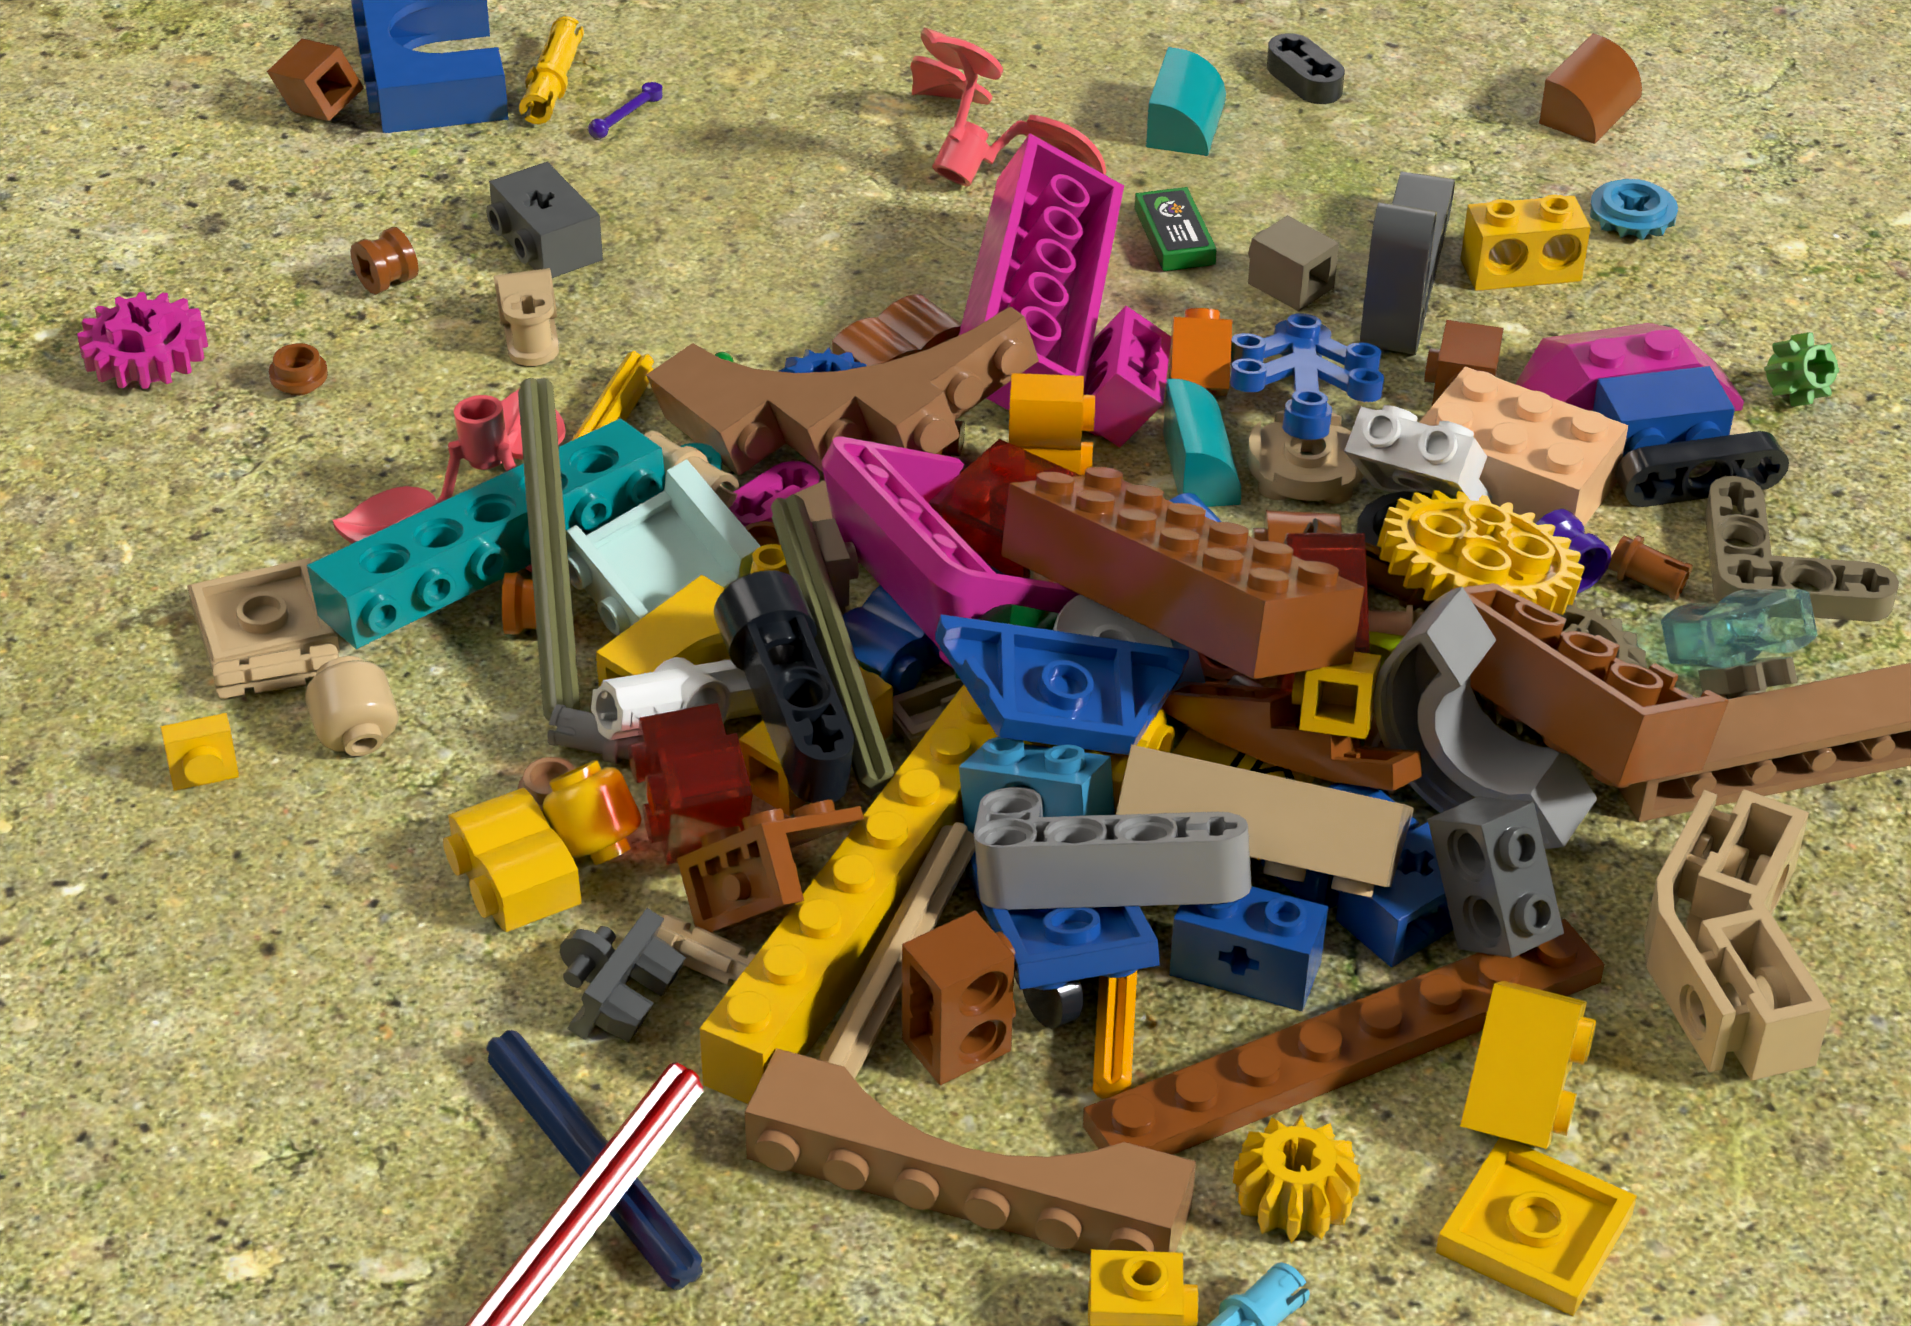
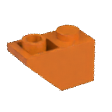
[1169,308,1232,396]

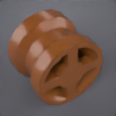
[350,227,419,295]

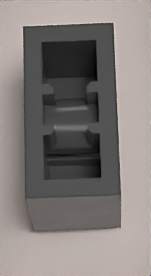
[486,161,603,278]

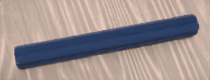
[486,1030,703,1290]

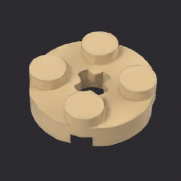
[1247,410,1364,504]

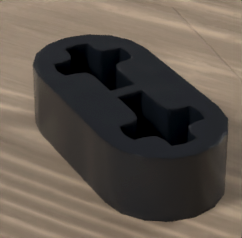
[1267,33,1345,104]

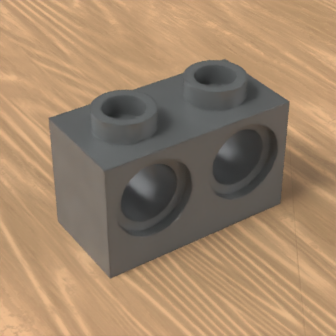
[1428,796,1564,958]

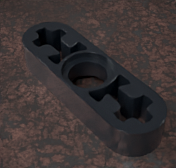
[1615,431,1789,507]

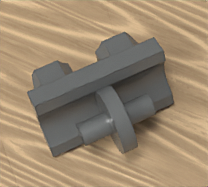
[560,908,686,1043]

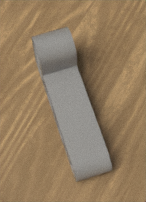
[974,787,1251,910]

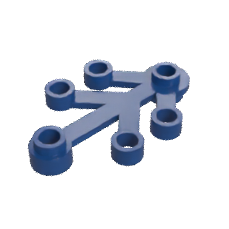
[1230,313,1384,440]

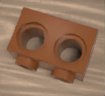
[902,910,1016,1085]

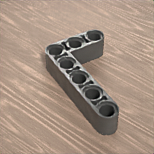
[1359,171,1455,355]

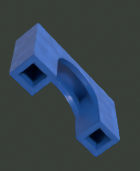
[351,0,509,133]

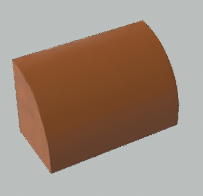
[1539,33,1642,144]

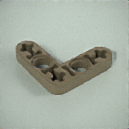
[1705,476,1899,622]

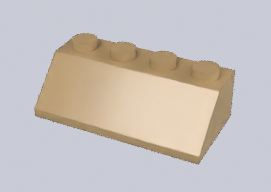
[1116,744,1414,898]

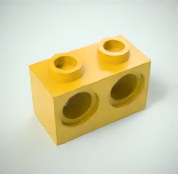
[1460,194,1591,291]

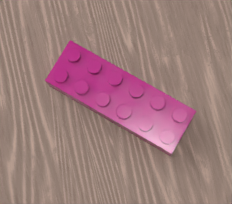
[959,133,1124,411]

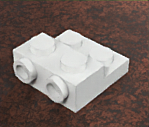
[1344,405,1492,501]

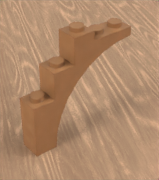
[646,307,1039,476]

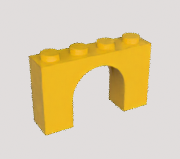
[596,575,893,816]

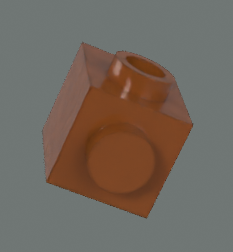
[267,38,364,121]
[1424,320,1504,406]

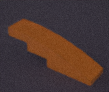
[1161,681,1422,791]

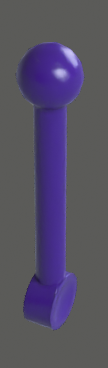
[588,82,663,139]

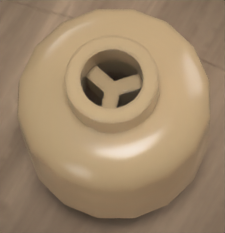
[305,656,399,756]

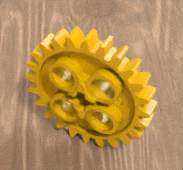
[1377,490,1584,615]

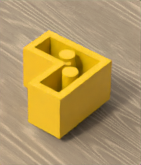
[1460,981,1597,1149]

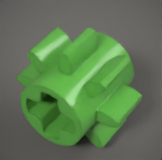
[1764,332,1839,407]

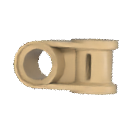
[494,268,559,366]

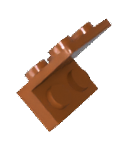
[677,800,864,934]

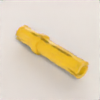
[519,16,584,124]

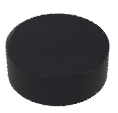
[1022,980,1083,1029]

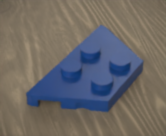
[935,614,1189,755]

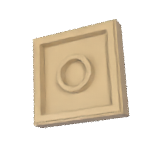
[187,558,340,673]

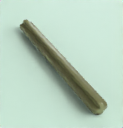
[518,378,581,721]
[771,494,894,796]

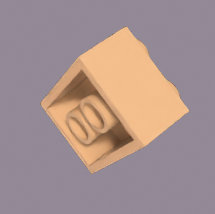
[1419,366,1628,526]

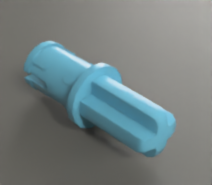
[1207,1262,1310,1326]

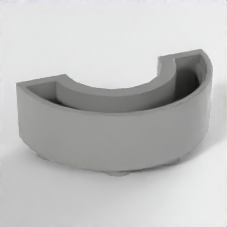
[1374,586,1597,849]

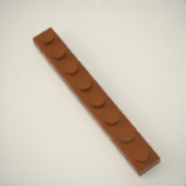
[1083,919,1605,1155]

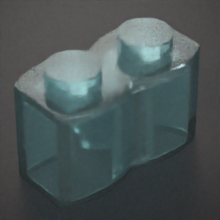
[1661,589,1818,668]

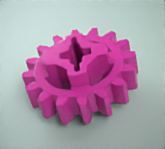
[77,292,208,389]

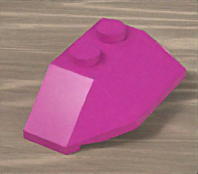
[1515,323,1744,411]

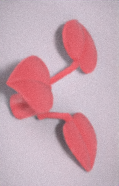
[910,28,1106,186]
[332,388,566,572]

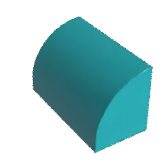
[1146,47,1226,156]
[1163,379,1241,507]

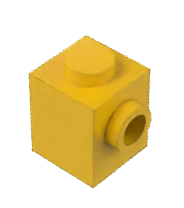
[1292,652,1382,739]
[1088,1249,1198,1326]

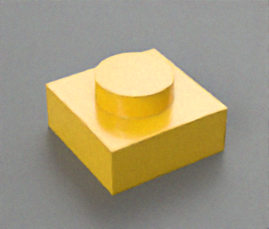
[160,713,239,791]

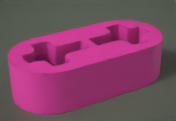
[729,461,820,527]

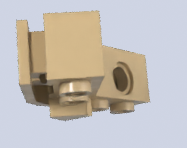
[1644,789,1832,1081]

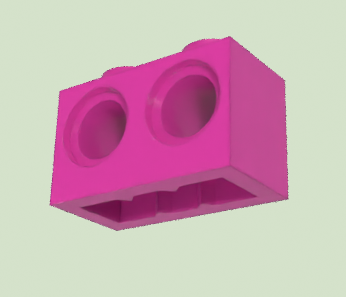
[1083,306,1172,448]

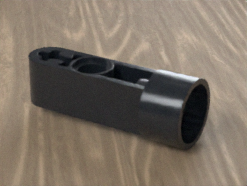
[714,570,854,804]

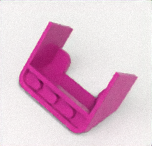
[822,437,1080,667]

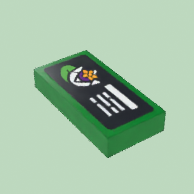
[1134,187,1217,271]

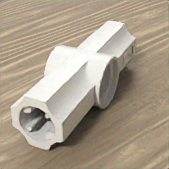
[591,657,761,740]

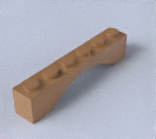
[745,1048,1196,1255]

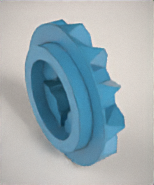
[1590,179,1678,240]

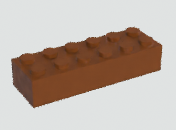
[1001,467,1364,679]

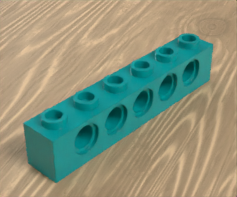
[307,418,665,649]

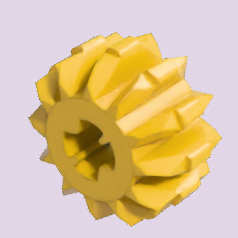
[1233,1114,1361,1244]

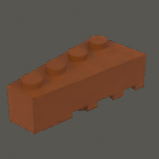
[1450,583,1729,788]

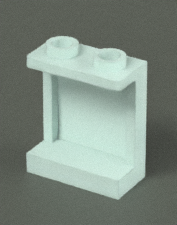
[566,459,761,635]

